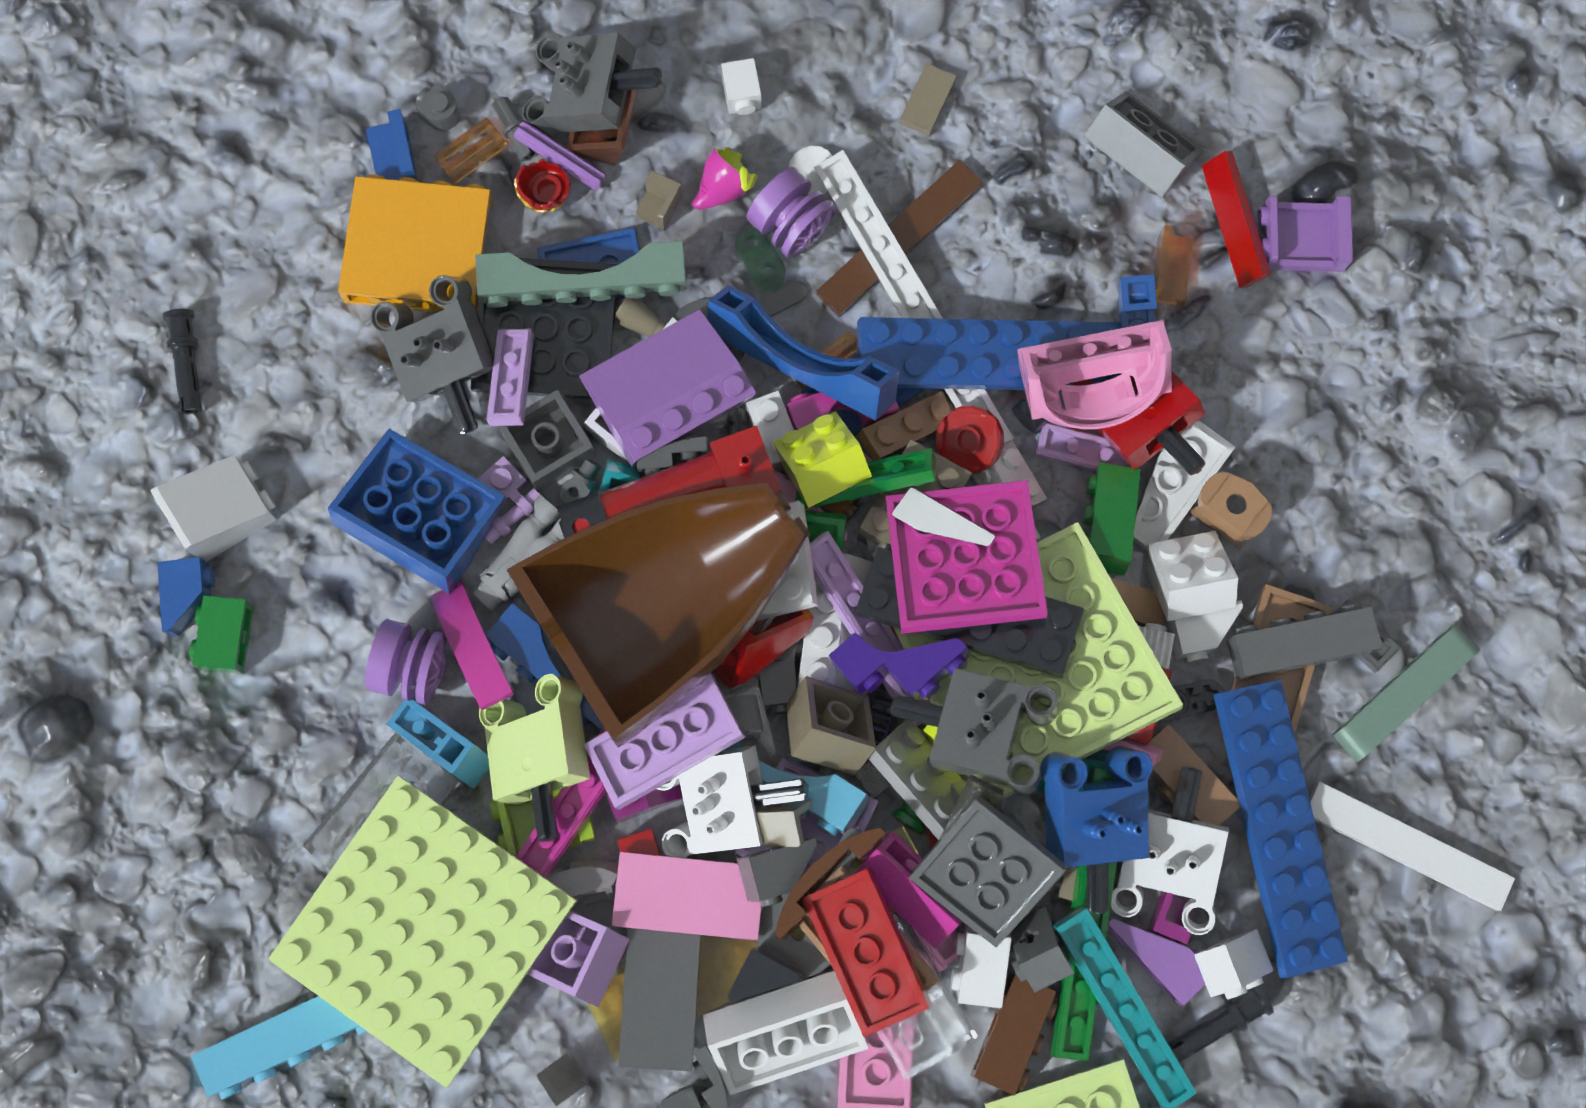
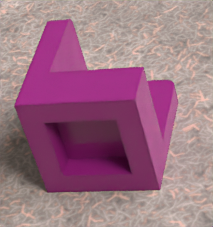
[1147,891,1194,944]

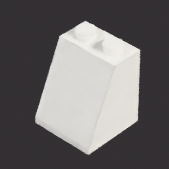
[150,455,277,562]

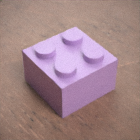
[527,911,630,1007]

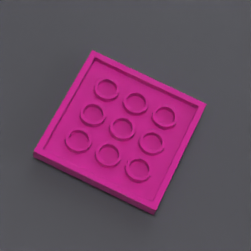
[886,480,1048,634]

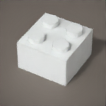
[1147,531,1238,621]

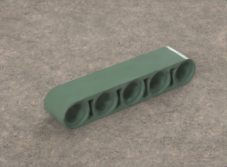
[1332,623,1480,762]

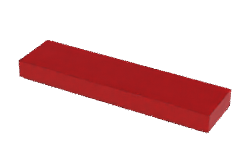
[1201,151,1271,288]

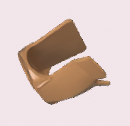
[1188,472,1272,550]

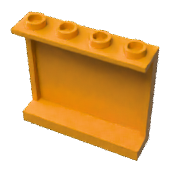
[338,174,494,314]

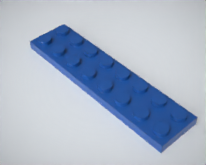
[857,317,1121,390]
[1213,680,1348,978]

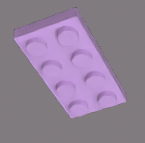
[584,673,745,810]

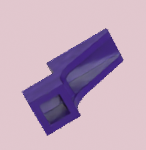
[828,632,970,700]

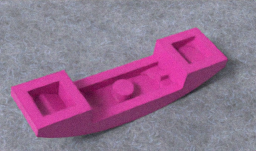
[430,581,514,710]

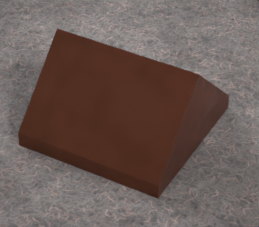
[566,90,636,166]

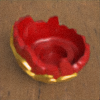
[515,159,571,213]

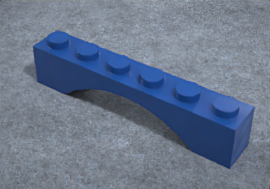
[707,285,900,421]
[486,603,604,736]

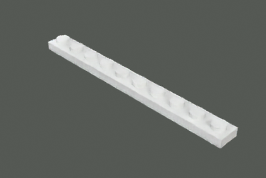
[814,150,1014,444]

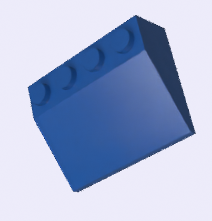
[328,428,506,594]

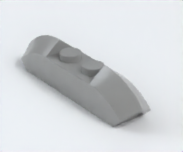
[547,859,618,910]

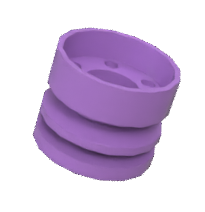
[747,167,837,259]
[365,619,448,705]

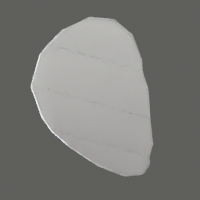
[789,146,832,194]

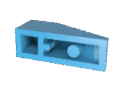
[386,700,490,789]

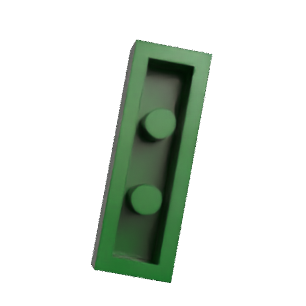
[1082,462,1141,576]

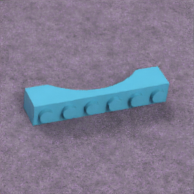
[724,742,870,836]

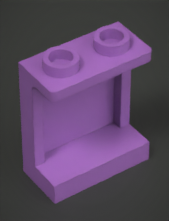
[1257,195,1353,272]

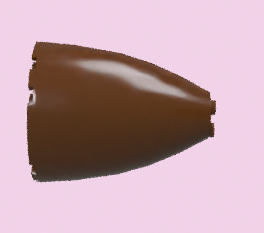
[507,482,810,748]

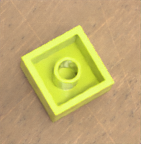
[773,411,872,508]

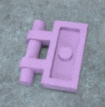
[477,456,540,544]

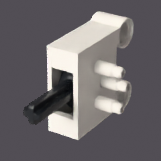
[657,745,809,859]
[1111,766,1229,935]

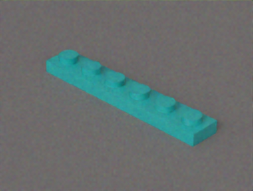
[1052,906,1197,1108]

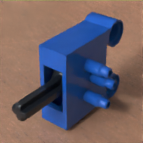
[1040,746,1153,914]

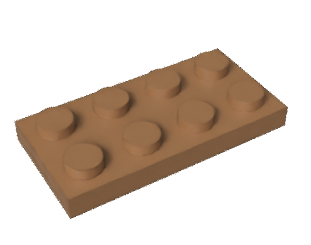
[1231,584,1332,735]

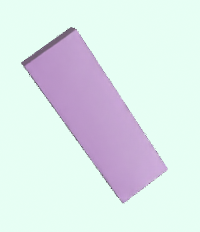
[487,329,534,426]
[1035,422,1130,472]

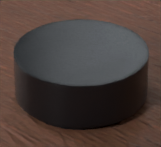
[1012,399,1045,433]

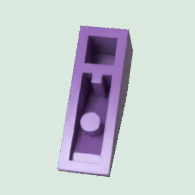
[1107,918,1206,1006]

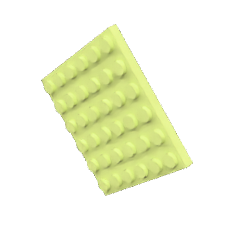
[892,522,1183,805]
[268,775,578,1088]

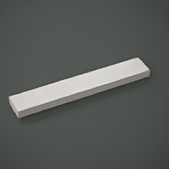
[1310,782,1515,911]

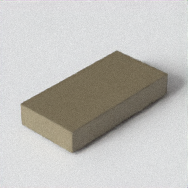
[899,63,956,137]

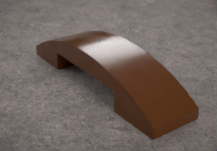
[775,828,889,940]

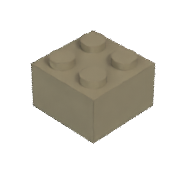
[786,676,876,775]

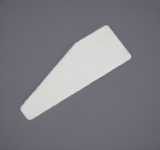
[892,488,995,546]

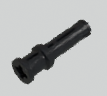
[162,308,203,415]
[1167,986,1274,1064]

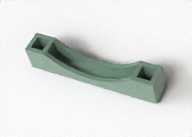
[475,241,687,308]

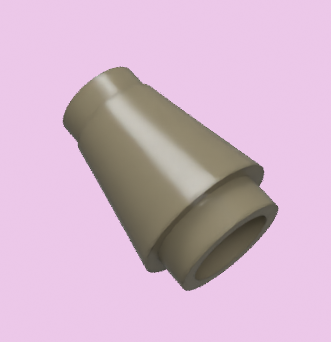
[614,297,667,337]

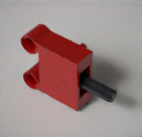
[1072,370,1205,475]

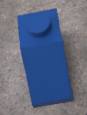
[157,557,216,637]

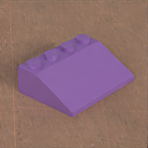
[579,309,756,467]

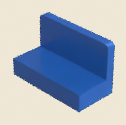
[366,109,419,181]

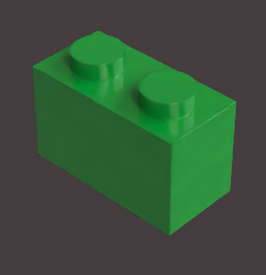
[189,595,254,674]

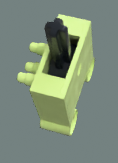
[479,674,590,842]

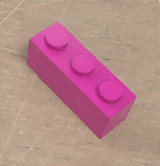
[855,831,962,949]

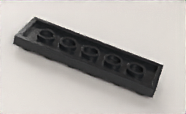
[855,547,1084,678]

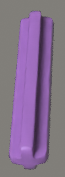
[514,121,606,190]

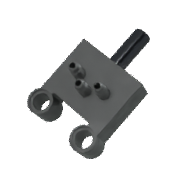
[522,32,664,138]
[370,275,494,434]
[890,668,1058,795]

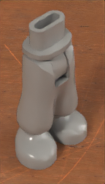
[473,495,564,611]

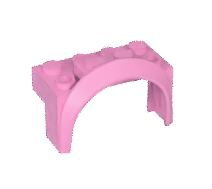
[1017,320,1172,429]

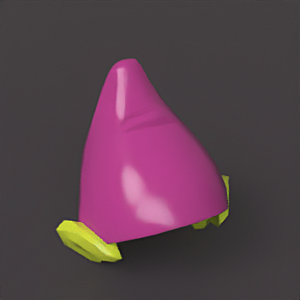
[692,147,758,210]

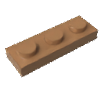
[858,391,954,460]

